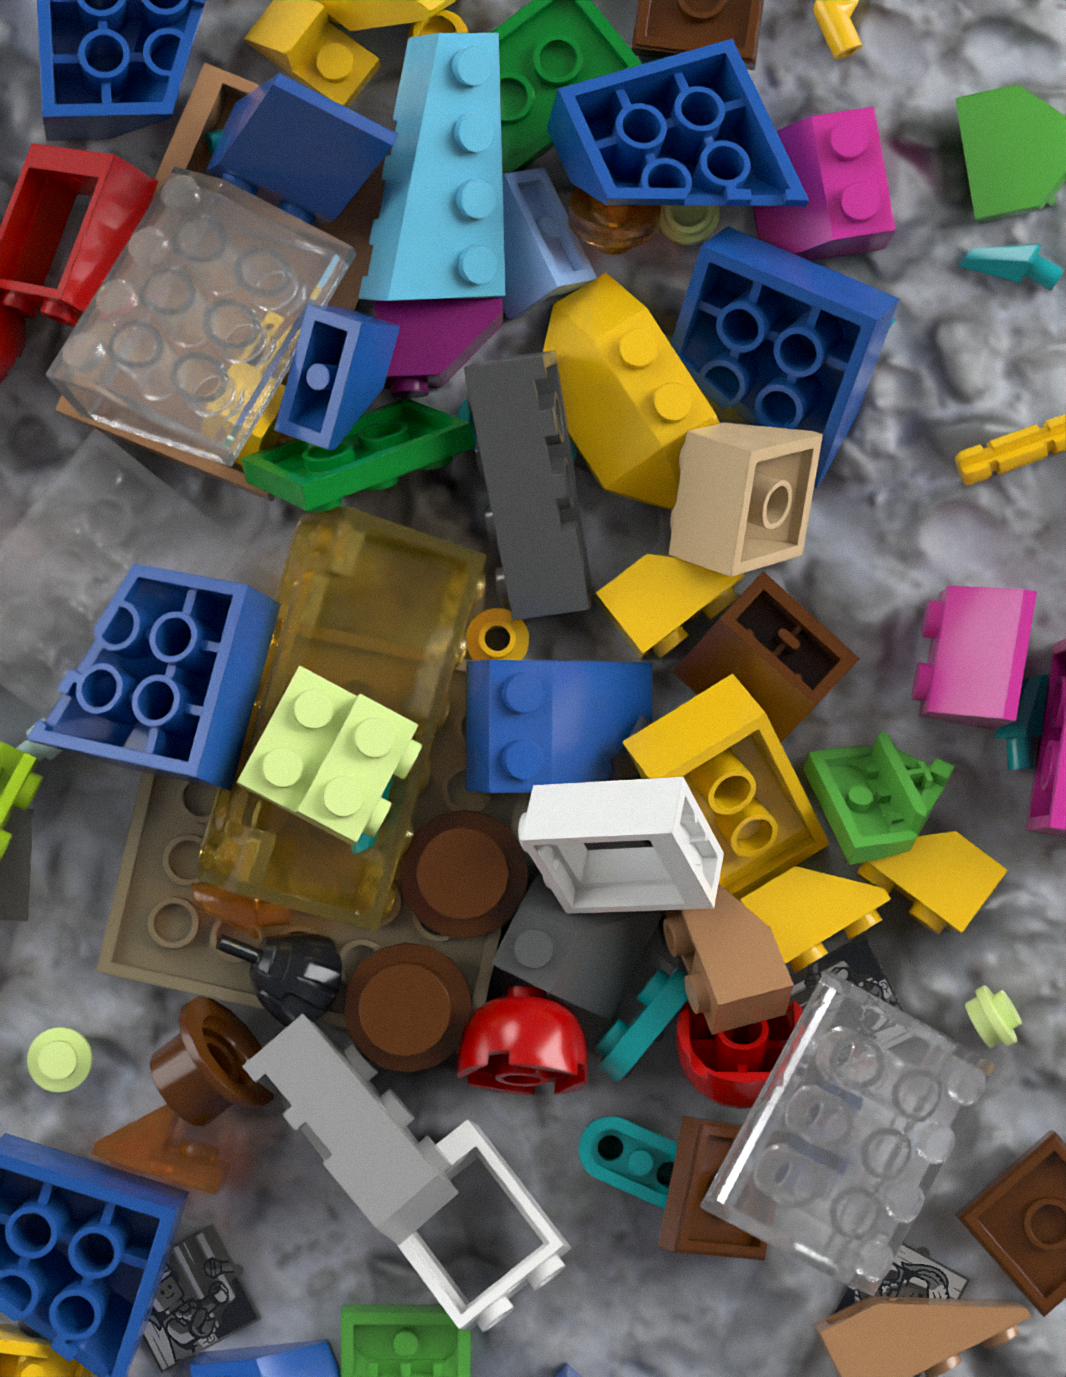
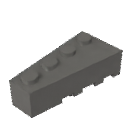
[463,350,595,621]

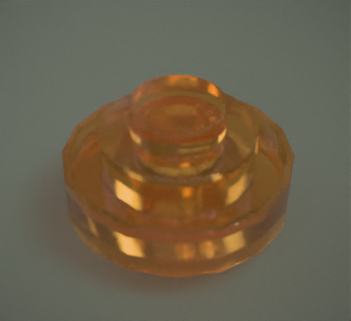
[568,187,661,255]

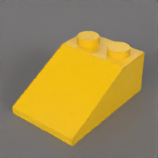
[622,674,830,900]

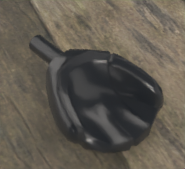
[216,933,342,1027]

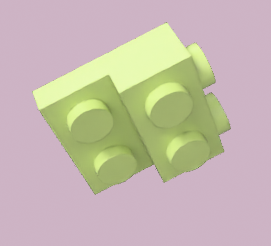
[236,666,422,846]

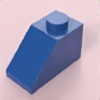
[274,304,400,450]

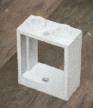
[518,777,724,914]
[397,1119,571,1332]

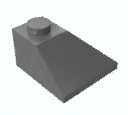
[491,871,664,1021]

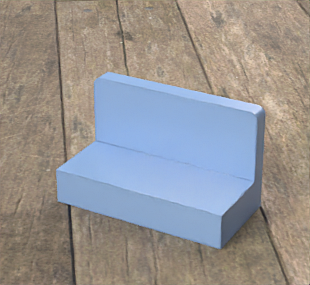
[497,167,597,319]

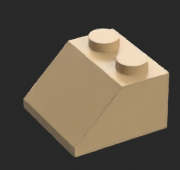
[668,423,823,577]

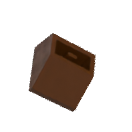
[672,571,860,743]

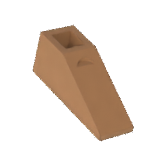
[651,845,794,1035]
[812,1295,1031,1377]

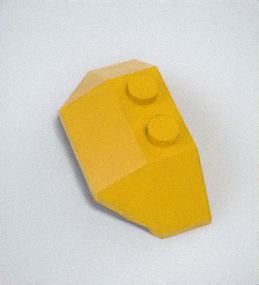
[543,272,720,512]

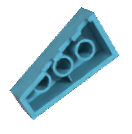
[358,33,506,301]

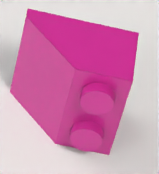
[753,106,896,261]
[911,586,1037,730]

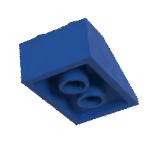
[206,73,398,231]
[466,660,652,793]

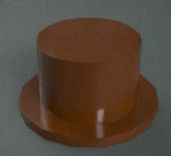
[400,810,529,939]
[343,942,473,1073]
[150,996,274,1127]

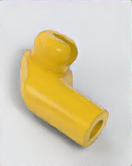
[813,0,863,61]

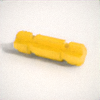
[955,414,1066,485]

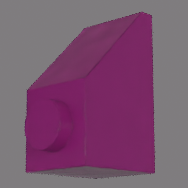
[375,298,503,398]

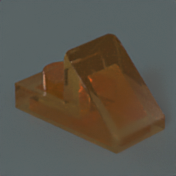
[92,1104,231,1195]

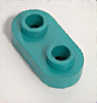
[595,966,688,1083]
[578,1115,678,1209]

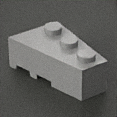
[242,1014,459,1245]

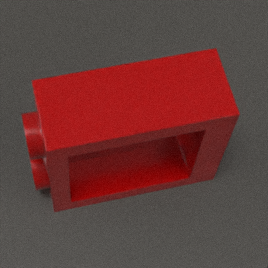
[0,143,159,327]

